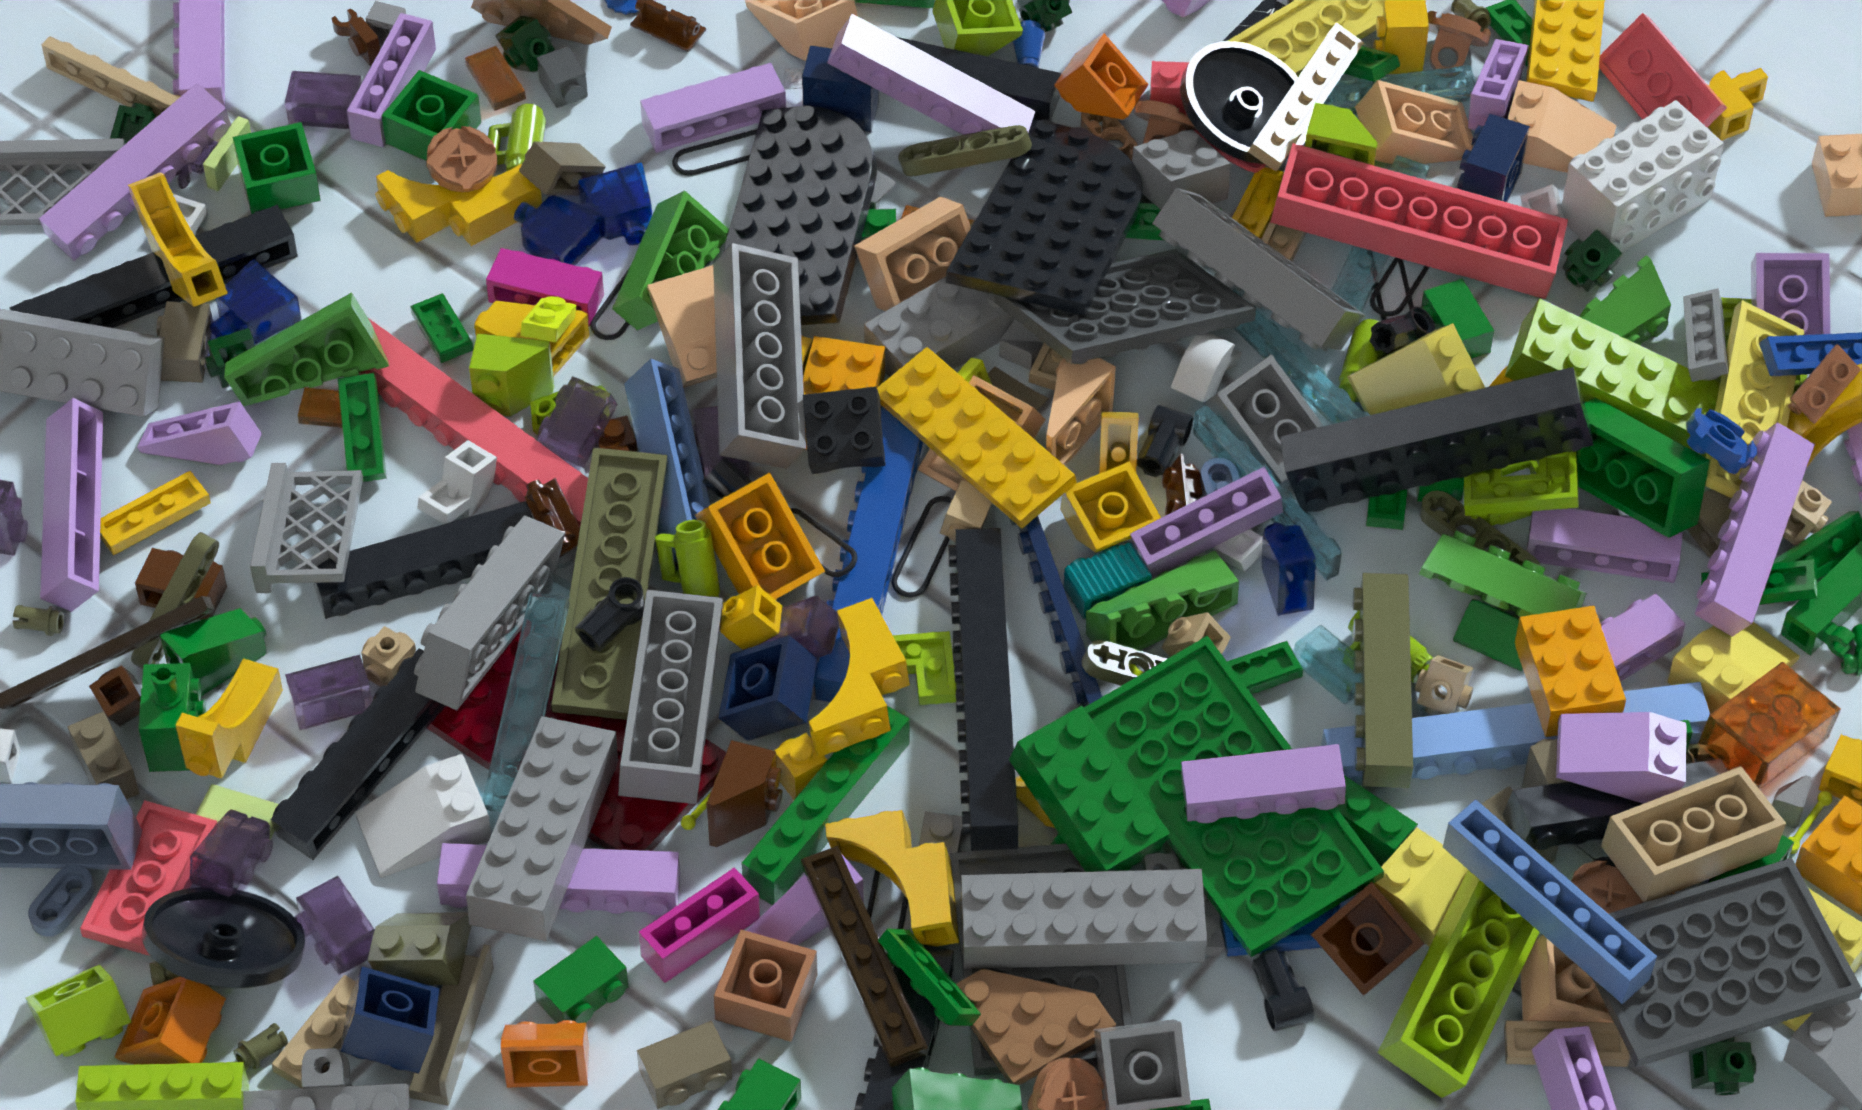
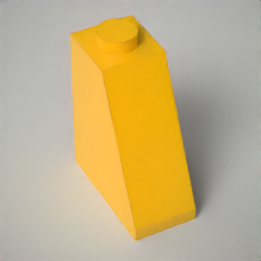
[474,301,589,377]

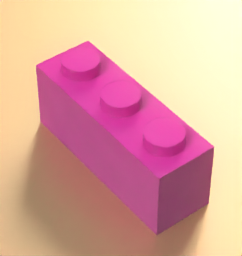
[486,248,604,327]
[639,867,760,983]

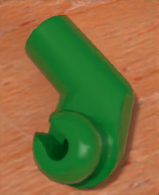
[1841,624,1862,676]

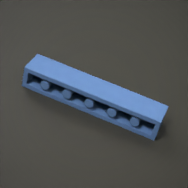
[624,359,710,563]
[1443,799,1657,1004]

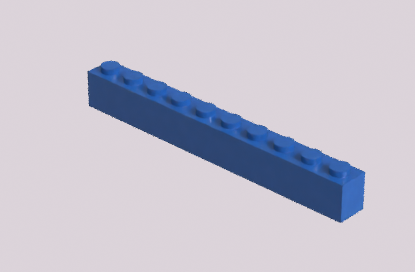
[814,404,924,702]

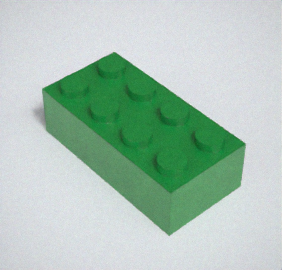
[1576,397,1710,538]
[1009,706,1170,872]

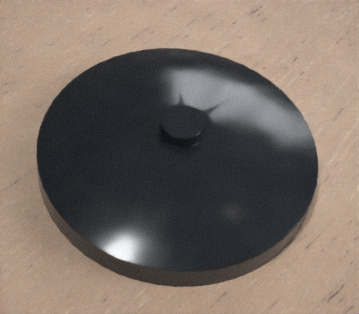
[1180,41,1309,164]
[142,887,305,988]

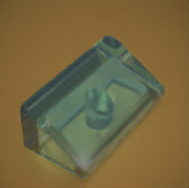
[1293,625,1361,704]

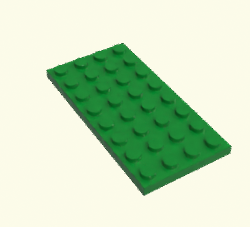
[1084,635,1384,957]

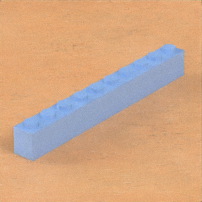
[1321,682,1712,785]

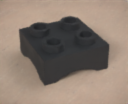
[803,386,886,474]

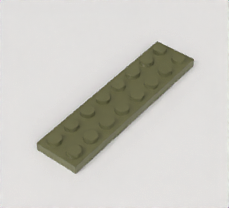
[552,447,667,720]

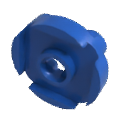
[1686,408,1757,474]

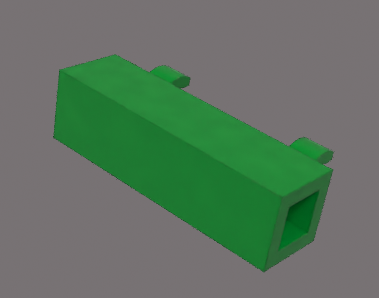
[1780,541,1862,658]

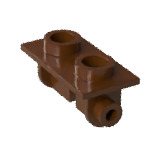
[630,0,706,52]
[1162,454,1202,515]
[524,478,580,558]

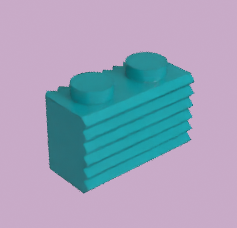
[1063,541,1152,619]

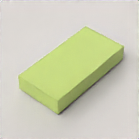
[203,116,251,191]
[196,784,278,844]

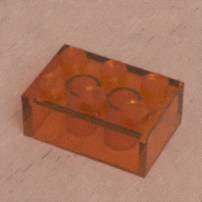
[1698,661,1841,789]

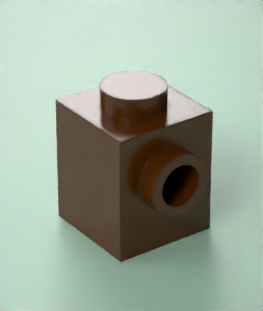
[89,665,142,727]

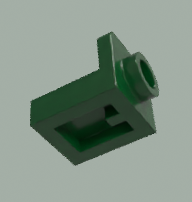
[110,103,157,144]
[204,328,255,388]

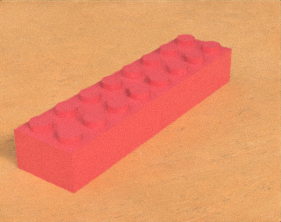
[1270,143,1568,299]

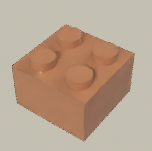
[714,929,818,1042]

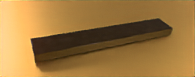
[0,596,215,709]
[801,846,928,1068]

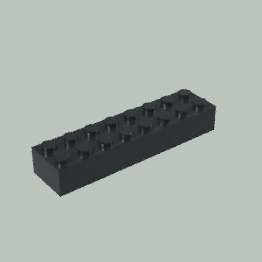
[1280,367,1594,514]

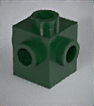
[1017,0,1073,32]
[495,16,555,72]
[1562,229,1623,292]
[1689,1037,1756,1096]

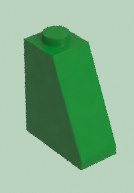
[160,608,267,697]

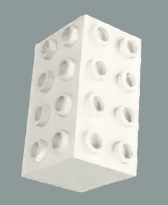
[1561,100,1724,252]

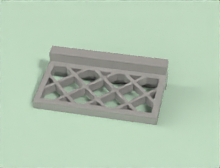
[0,138,125,225]
[250,463,363,593]

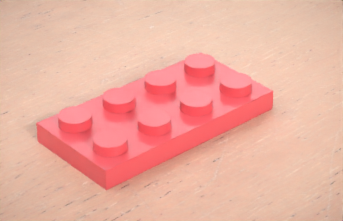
[1599,13,1727,127]
[80,800,219,956]

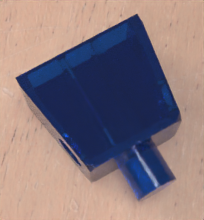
[578,162,652,246]
[514,195,604,265]
[210,259,302,344]
[1262,523,1316,616]

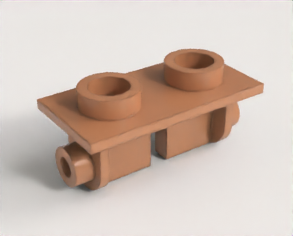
[1788,344,1861,424]

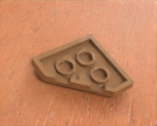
[471,0,612,45]
[956,969,1116,1085]

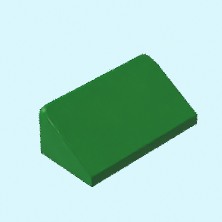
[1453,599,1523,672]

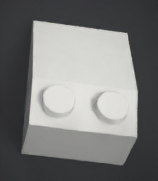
[355,753,491,878]

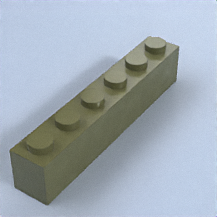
[1353,573,1413,788]

